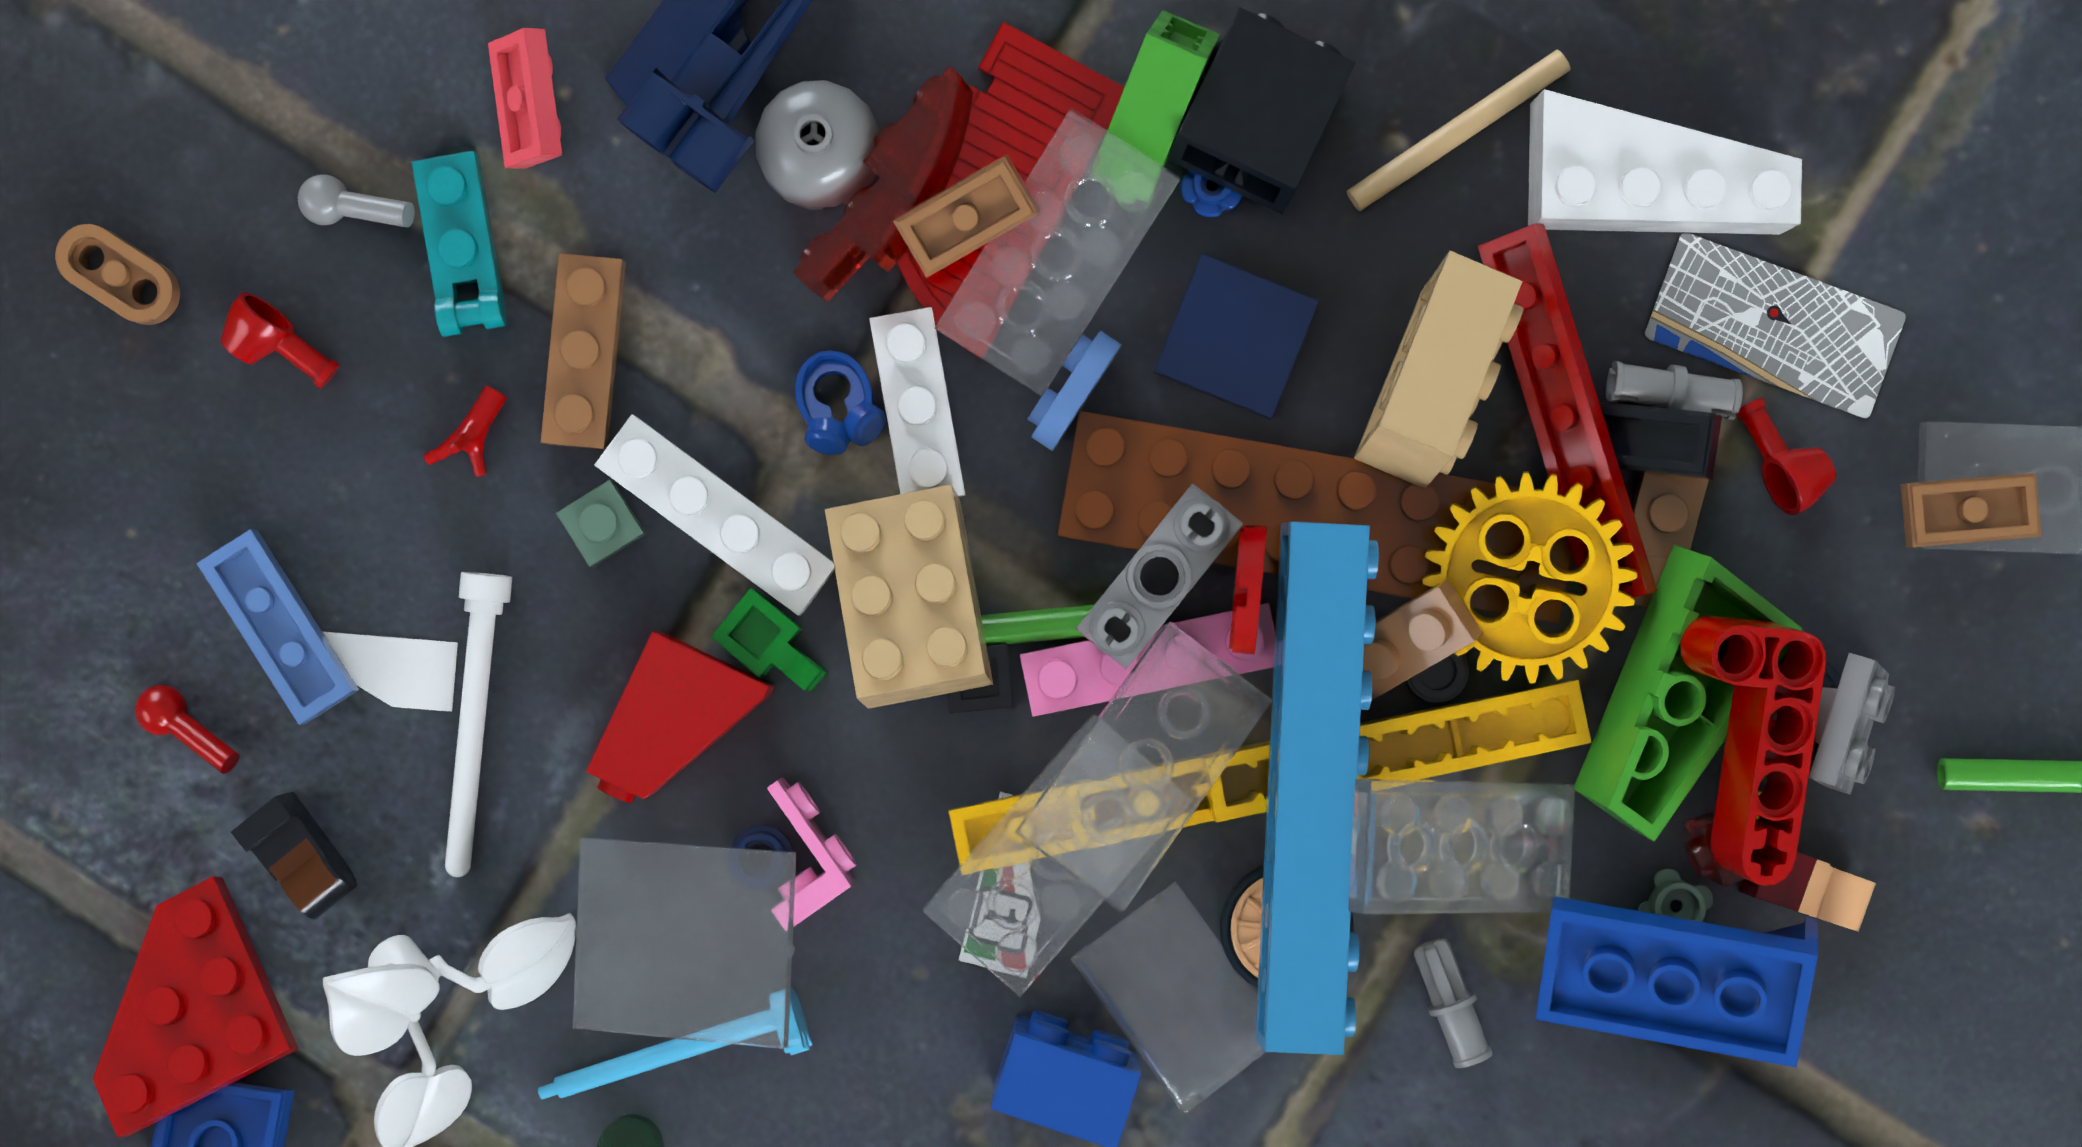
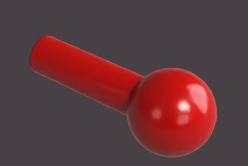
[135,685,240,774]

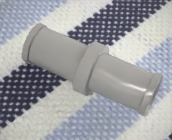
[1606,361,1743,420]

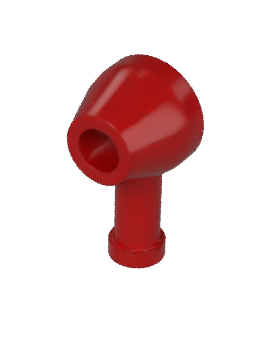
[220,292,341,390]
[1736,397,1836,515]

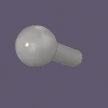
[298,174,415,228]

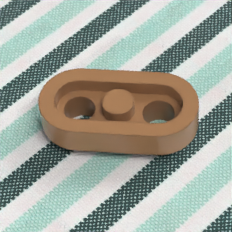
[55,224,180,325]

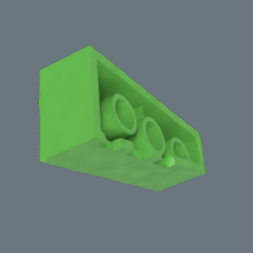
[1573,545,1803,842]

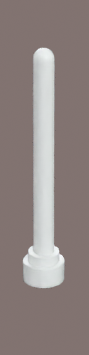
[445,572,513,877]

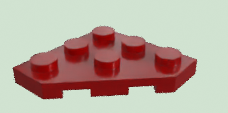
[92,876,299,1138]

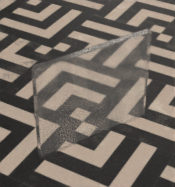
[573,837,796,1049]

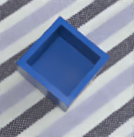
[991,1010,1141,1147]

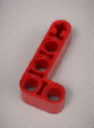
[1681,616,1826,886]

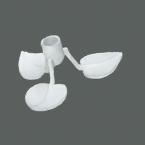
[323,912,576,1147]

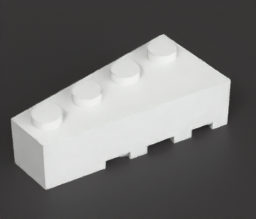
[1528,89,1802,235]

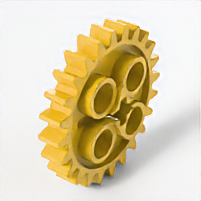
[1423,471,1637,683]

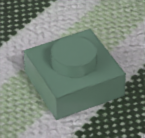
[556,479,647,567]

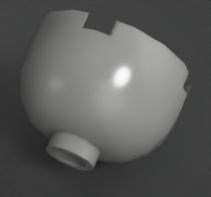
[755,80,882,210]

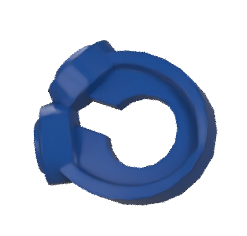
[795,350,886,455]

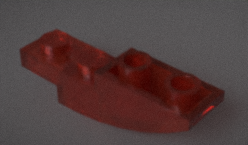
[793,66,973,303]

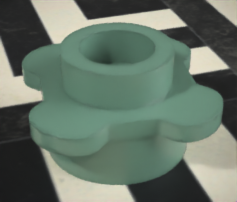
[1638,868,1713,922]

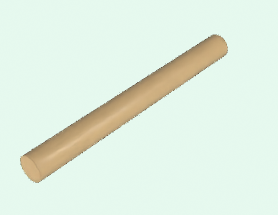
[1346,49,1571,212]

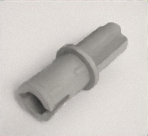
[1413,938,1493,1068]

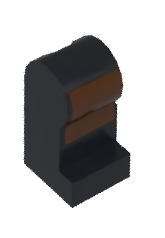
[231,792,357,919]

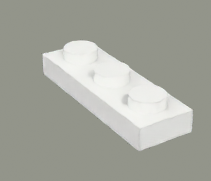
[869,307,966,497]

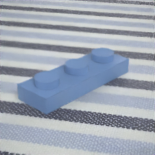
[196,529,359,725]

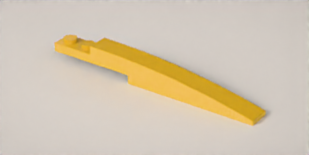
[948,680,1592,874]

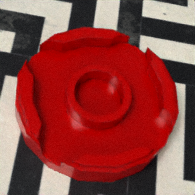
[1229,525,1267,655]

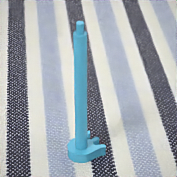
[538,987,813,1100]

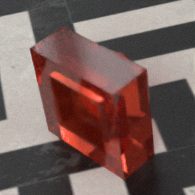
[1684,813,1745,887]

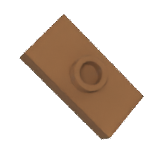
[893,154,1040,278]
[1900,473,2042,548]

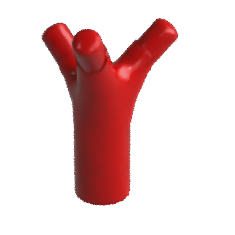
[424,385,507,477]

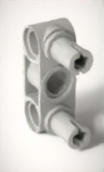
[1076,483,1243,669]

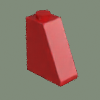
[586,631,775,803]

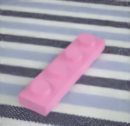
[1020,603,1275,717]

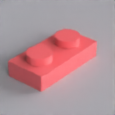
[488,28,562,169]

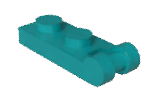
[411,151,507,337]

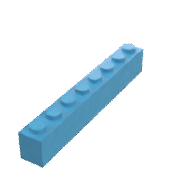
[1255,521,1379,1055]

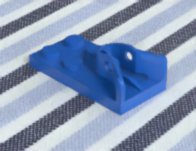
[1535,896,1818,1068]

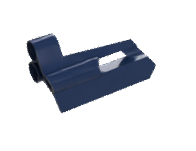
[605,0,812,193]

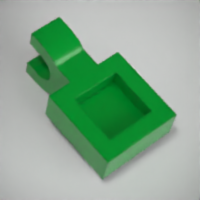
[711,588,828,692]

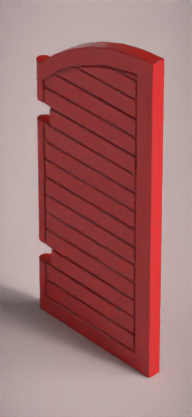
[883,22,1125,360]

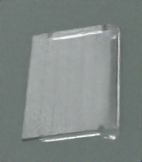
[1071,881,1266,1113]

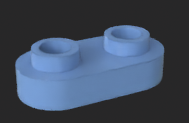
[1027,331,1122,451]

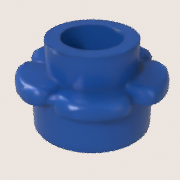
[1180,170,1242,217]

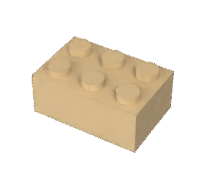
[1354,251,1524,489]
[825,484,993,709]

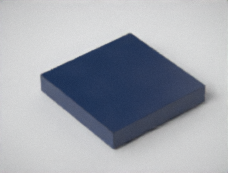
[1153,253,1319,420]

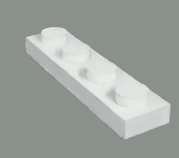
[594,414,835,616]

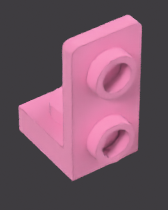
[767,777,857,931]

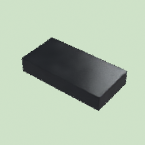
[1599,402,1722,480]

